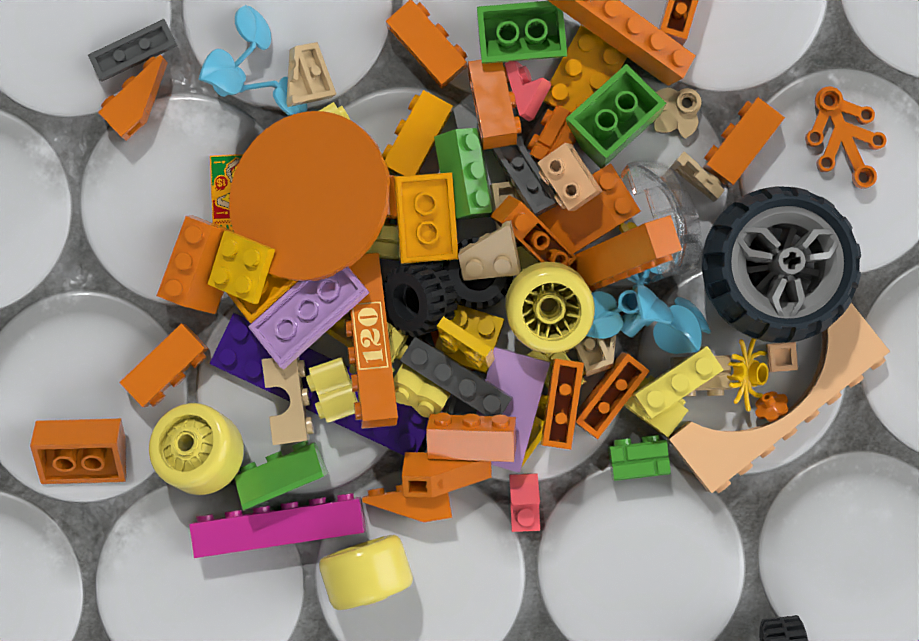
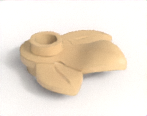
[654,87,701,139]

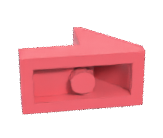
[504,61,551,121]
[509,473,540,532]

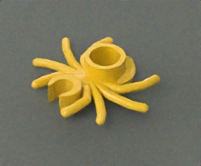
[727,338,769,412]

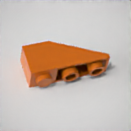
[98,55,168,141]
[490,195,577,266]
[402,452,492,498]
[362,484,452,522]

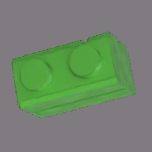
[608,435,671,481]

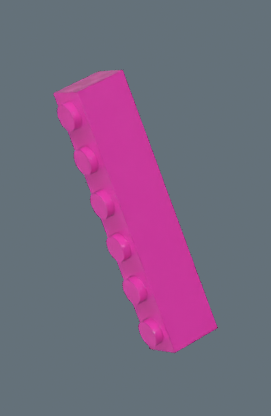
[189,493,366,558]

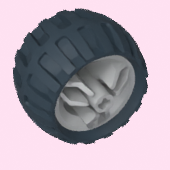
[701,186,861,343]

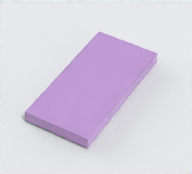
[248,266,370,369]
[476,347,550,473]

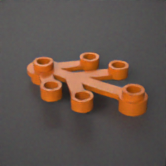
[805,86,887,189]

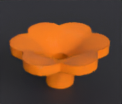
[755,391,788,422]

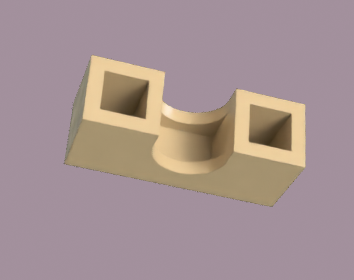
[262,357,314,445]

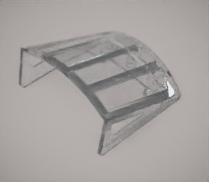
[619,162,702,285]

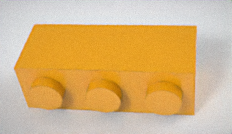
[382,90,453,176]

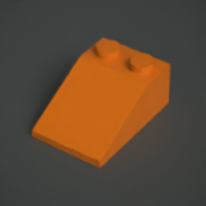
[537,163,641,254]

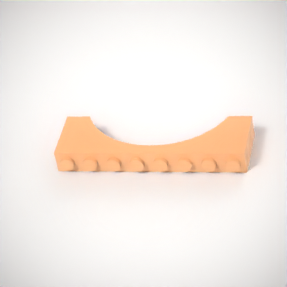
[666,303,890,493]

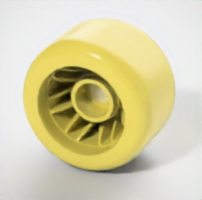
[505,262,595,354]
[149,403,244,495]
[319,535,413,610]

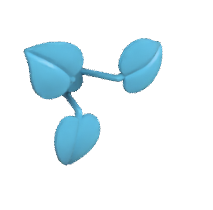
[199,5,307,116]
[586,253,702,354]
[621,272,711,337]

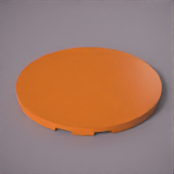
[229,111,391,281]

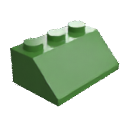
[477,1,567,64]
[565,64,667,169]
[434,128,494,220]
[234,440,328,510]

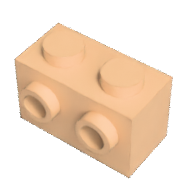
[537,143,603,211]

